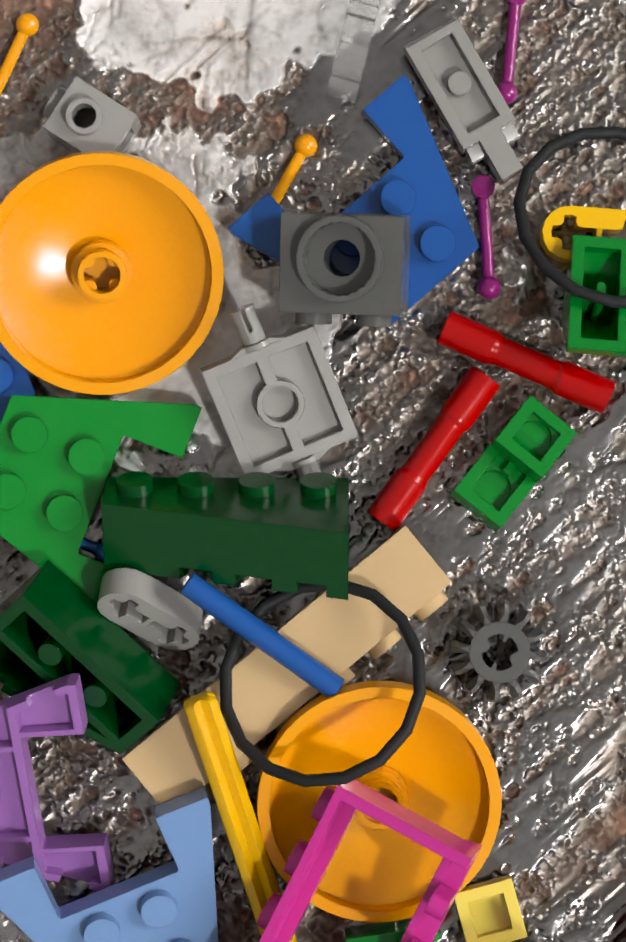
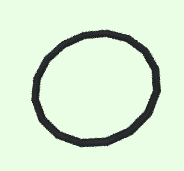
[513,127,626,308]
[220,581,426,787]

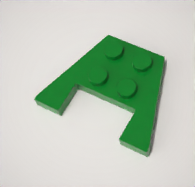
[0,395,202,625]

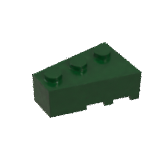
[0,560,180,754]

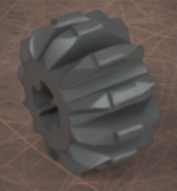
[446,599,550,703]

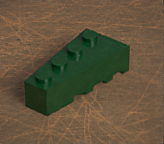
[101,471,349,600]

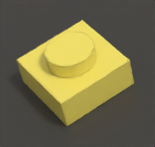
[455,874,528,942]

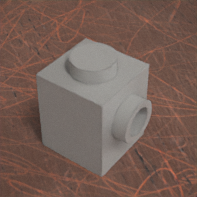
[43,76,142,153]

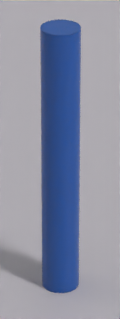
[180,573,344,697]

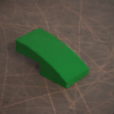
[449,395,577,532]

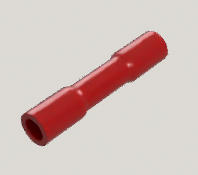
[437,311,616,414]
[366,366,500,532]

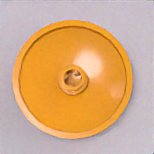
[0,151,224,395]
[257,680,502,922]

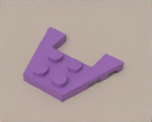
[0,673,115,891]

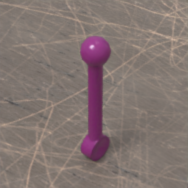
[497,0,527,104]
[470,175,501,299]

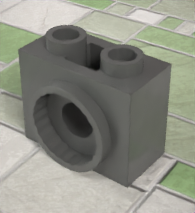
[278,211,411,327]

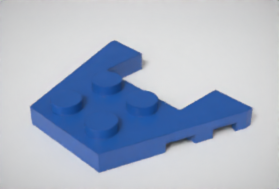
[228,74,479,328]

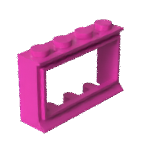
[256,780,482,942]

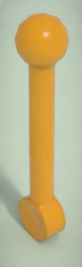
[0,13,39,96]
[271,134,318,204]

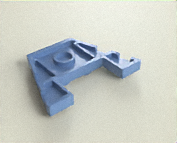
[0,786,219,942]

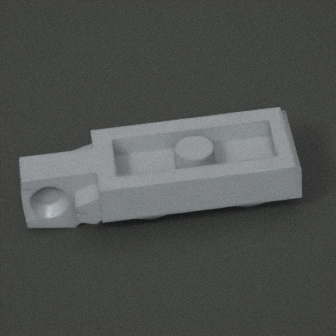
[403,17,523,186]

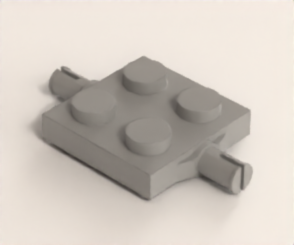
[200,303,359,478]

